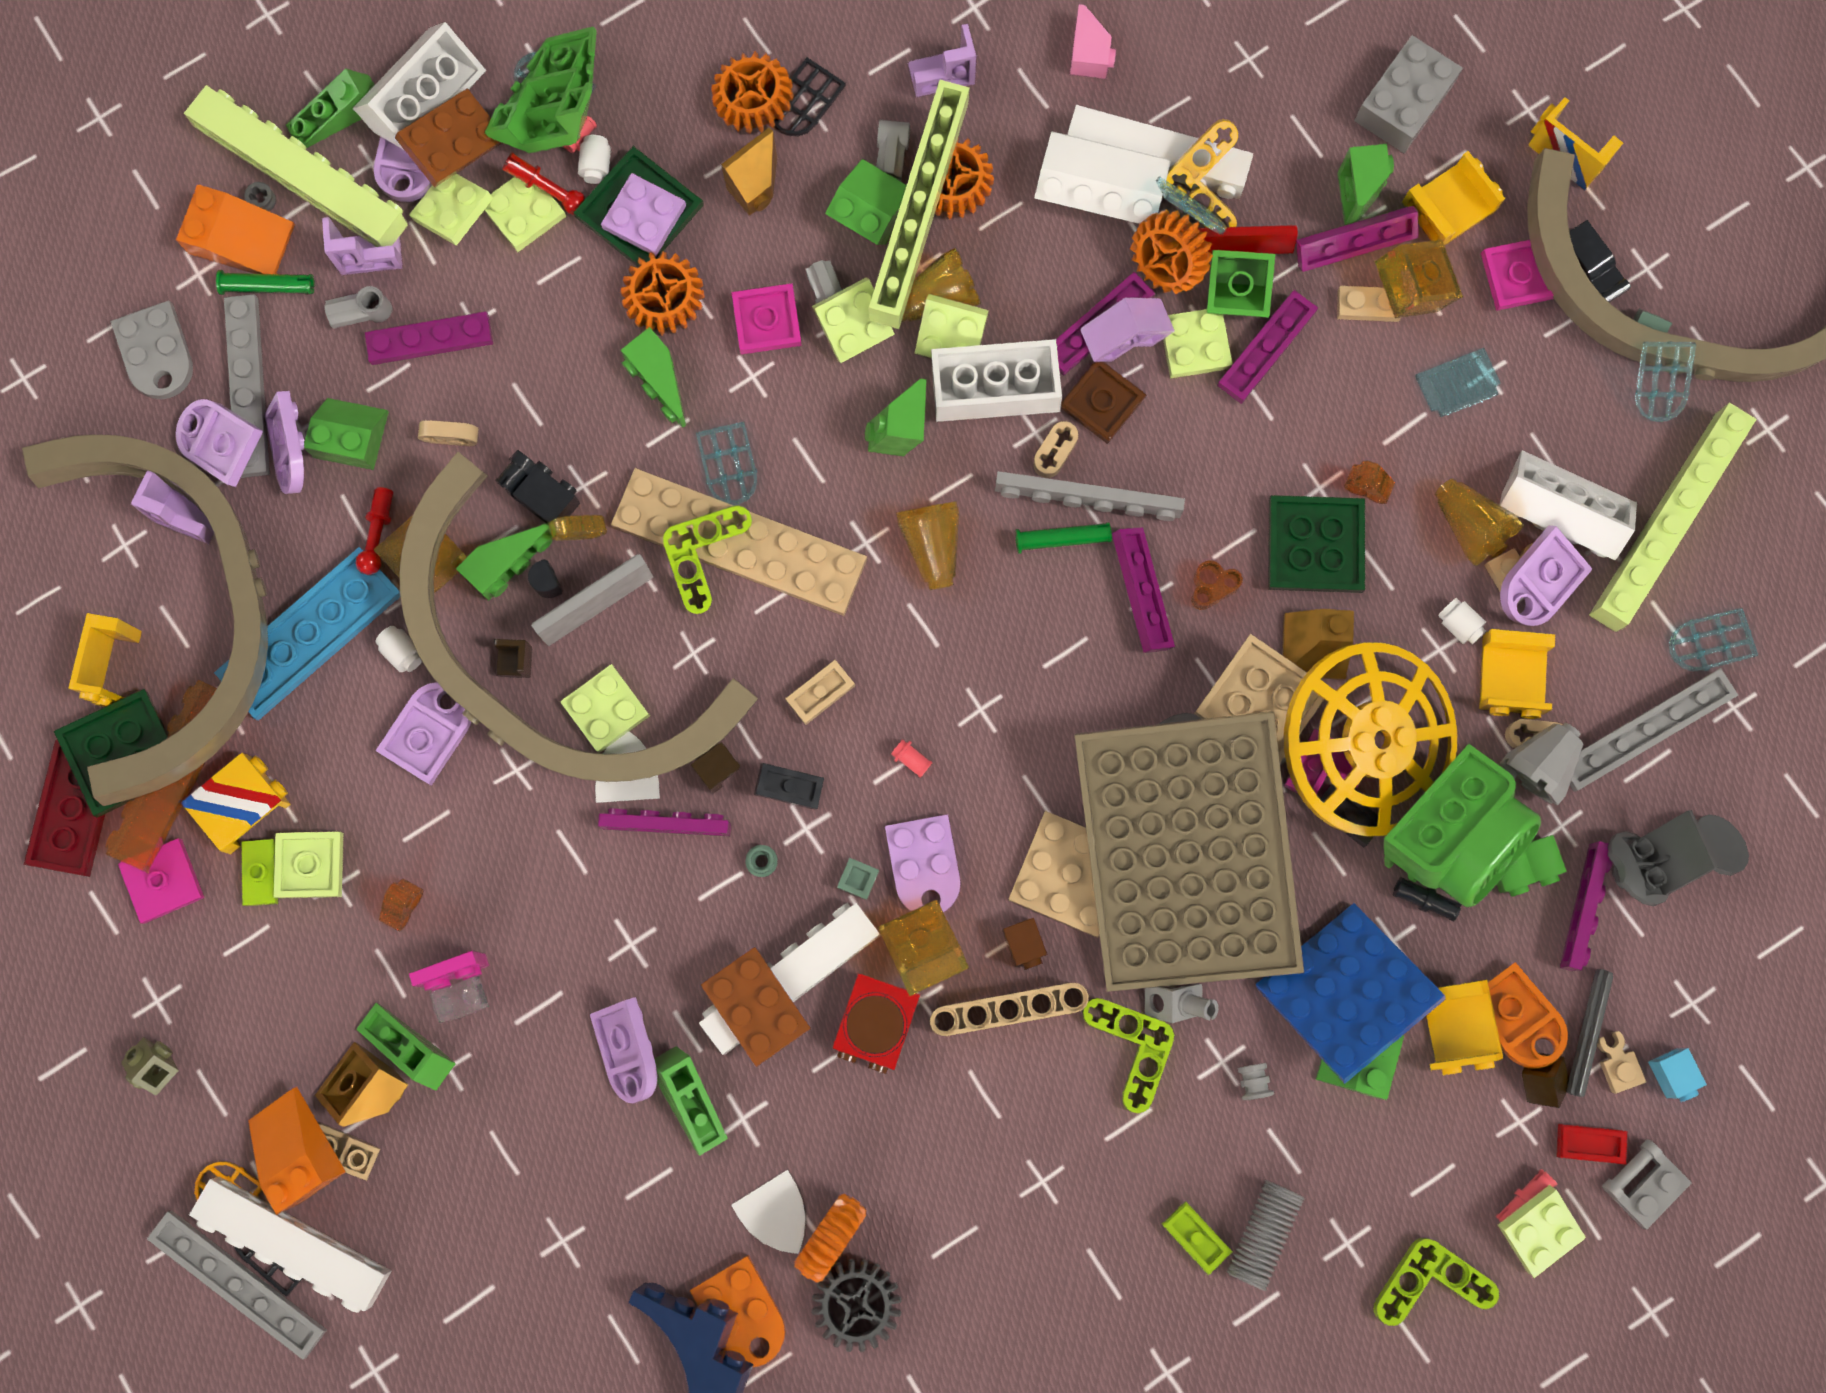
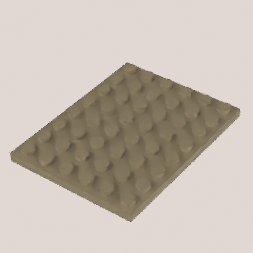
[1074,711,1304,992]

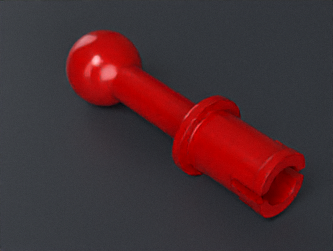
[502,152,585,215]
[356,487,394,575]

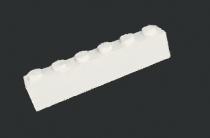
[1067,105,1254,199]
[699,903,880,1055]
[189,1176,391,1313]

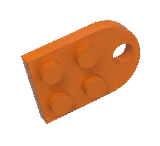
[1488,962,1568,1068]
[689,1255,785,1367]

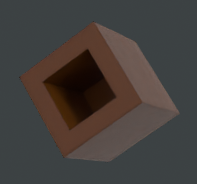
[1002,917,1047,970]

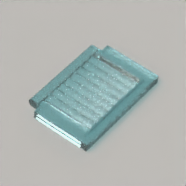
[1415,348,1501,417]

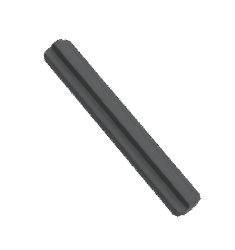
[1567,969,1614,1097]

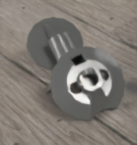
[1608,810,1749,906]

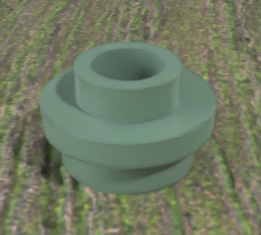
[745,845,778,877]

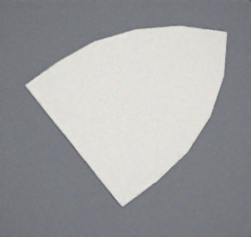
[595,732,660,803]
[731,1170,805,1254]

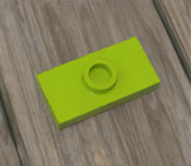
[242,839,278,906]
[1162,1201,1232,1275]

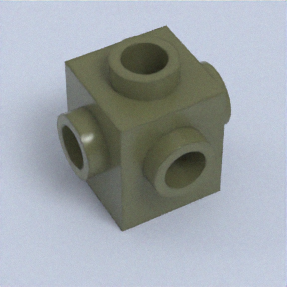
[121,1037,179,1096]

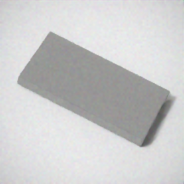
[531,554,654,647]

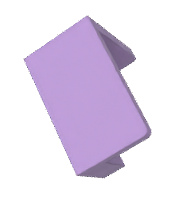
[908,24,976,97]
[322,217,402,275]
[1081,298,1175,362]
[131,471,214,544]

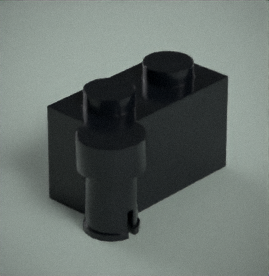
[495,450,580,532]

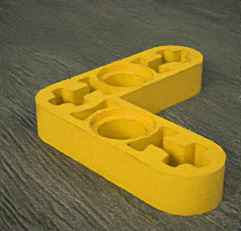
[1166,119,1238,228]

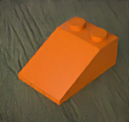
[176,184,295,274]
[248,1087,346,1215]

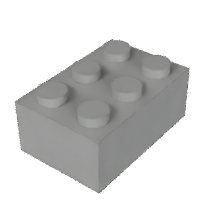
[1354,35,1463,154]

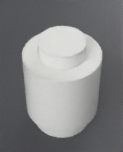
[578,135,611,184]
[1438,598,1486,645]
[375,626,422,672]

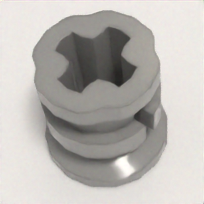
[1238,1063,1274,1100]

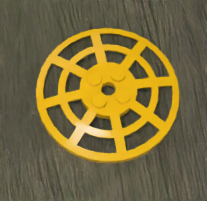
[1284,643,1457,836]

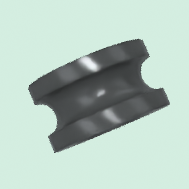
[244,182,276,211]

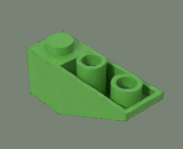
[286,68,374,148]
[621,327,686,428]
[456,524,555,601]

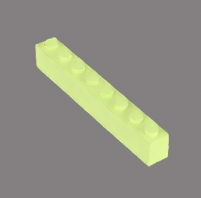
[869,80,970,329]
[184,85,408,247]
[1589,402,1757,632]

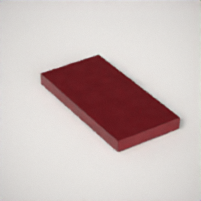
[23,740,105,877]

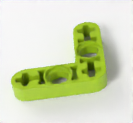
[663,505,752,614]
[1082,998,1174,1113]
[1374,1238,1499,1326]

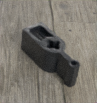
[1569,220,1631,302]

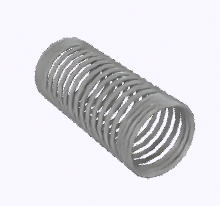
[1227,1180,1305,1291]

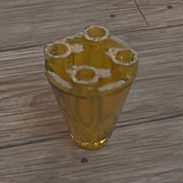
[901,247,982,322]
[1435,478,1524,566]
[896,501,959,590]

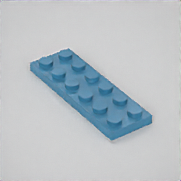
[214,547,400,721]

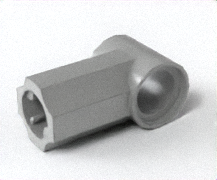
[876,120,910,181]
[806,260,842,304]
[324,286,392,329]

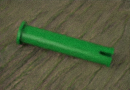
[216,270,315,295]
[1015,522,1112,554]

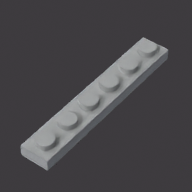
[224,294,270,478]
[995,471,1185,521]
[1570,668,1739,792]
[147,1211,327,1360]

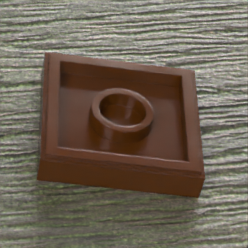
[1061,362,1147,444]

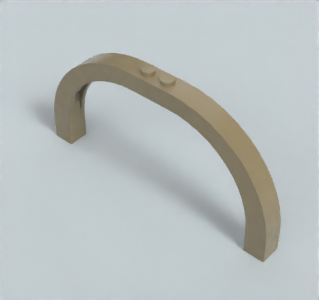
[1527,148,1826,382]
[22,435,268,806]
[400,452,758,782]

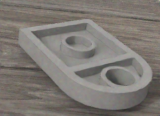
[110,301,193,399]

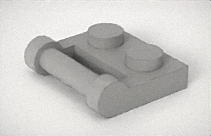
[1602,1139,1692,1230]

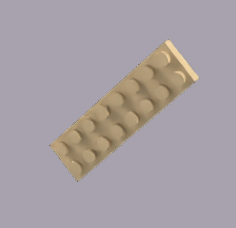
[611,468,867,616]

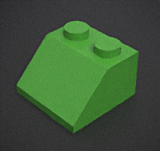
[1337,144,1394,225]
[825,159,907,245]
[1207,250,1276,317]
[865,379,927,456]
[304,398,389,470]
[1316,1036,1404,1100]

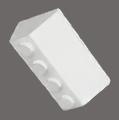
[352,22,486,150]
[1035,131,1171,224]
[931,339,1062,422]
[1499,450,1637,561]

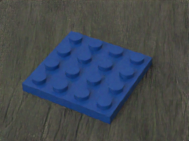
[1256,903,1445,1084]

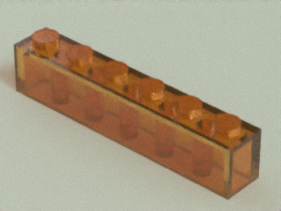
[105,680,217,874]

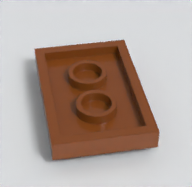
[395,88,502,188]
[701,947,811,1067]

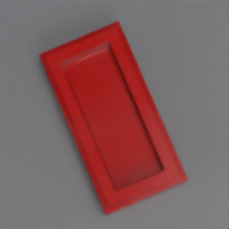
[1557,1124,1627,1164]

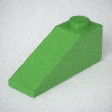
[356,1003,456,1091]
[654,1046,728,1156]

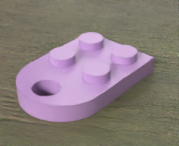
[374,136,432,202]
[264,391,304,494]
[176,399,263,487]
[1500,525,1592,626]
[376,682,471,786]
[885,814,960,916]
[590,997,657,1103]

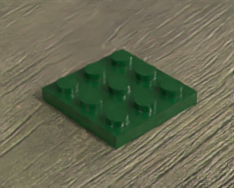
[573,146,704,268]
[1268,495,1365,593]
[54,689,169,818]

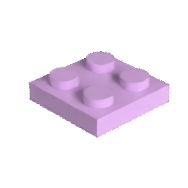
[601,173,686,257]

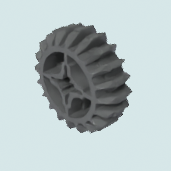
[812,1258,902,1352]

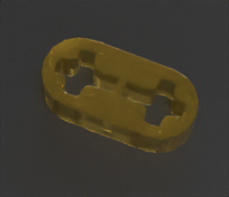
[549,515,607,541]

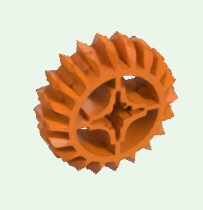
[711,51,793,134]
[935,138,994,220]
[1130,209,1213,294]
[621,251,705,336]
[794,1193,866,1283]

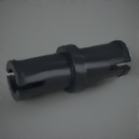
[1393,877,1462,921]

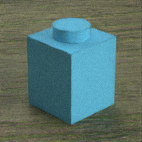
[1648,1048,1707,1102]

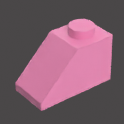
[1070,4,1116,79]

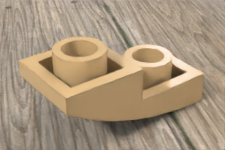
[319,1123,380,1181]

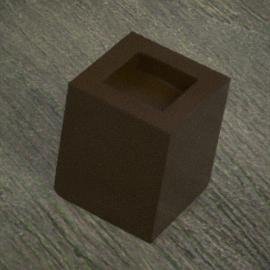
[494,639,532,678]
[691,742,740,794]
[1521,1053,1569,1108]

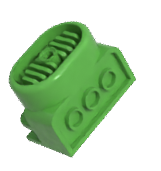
[1384,744,1541,908]

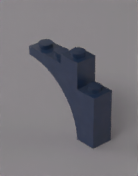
[629,1282,754,1393]

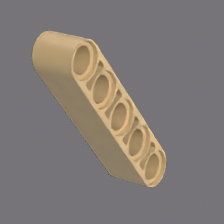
[930,983,1088,1036]

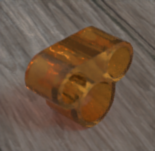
[1344,461,1395,504]
[1191,560,1243,610]
[379,879,424,932]

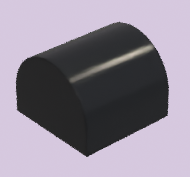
[528,559,563,598]

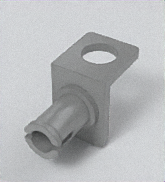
[1145,983,1219,1023]

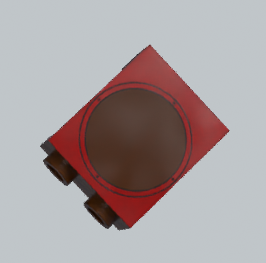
[832,973,920,1074]

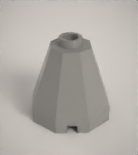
[1500,723,1583,805]

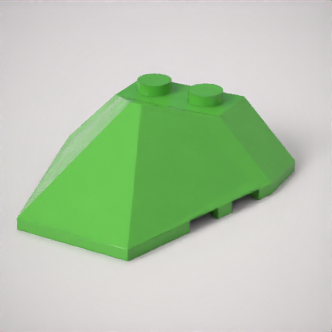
[485,26,597,153]

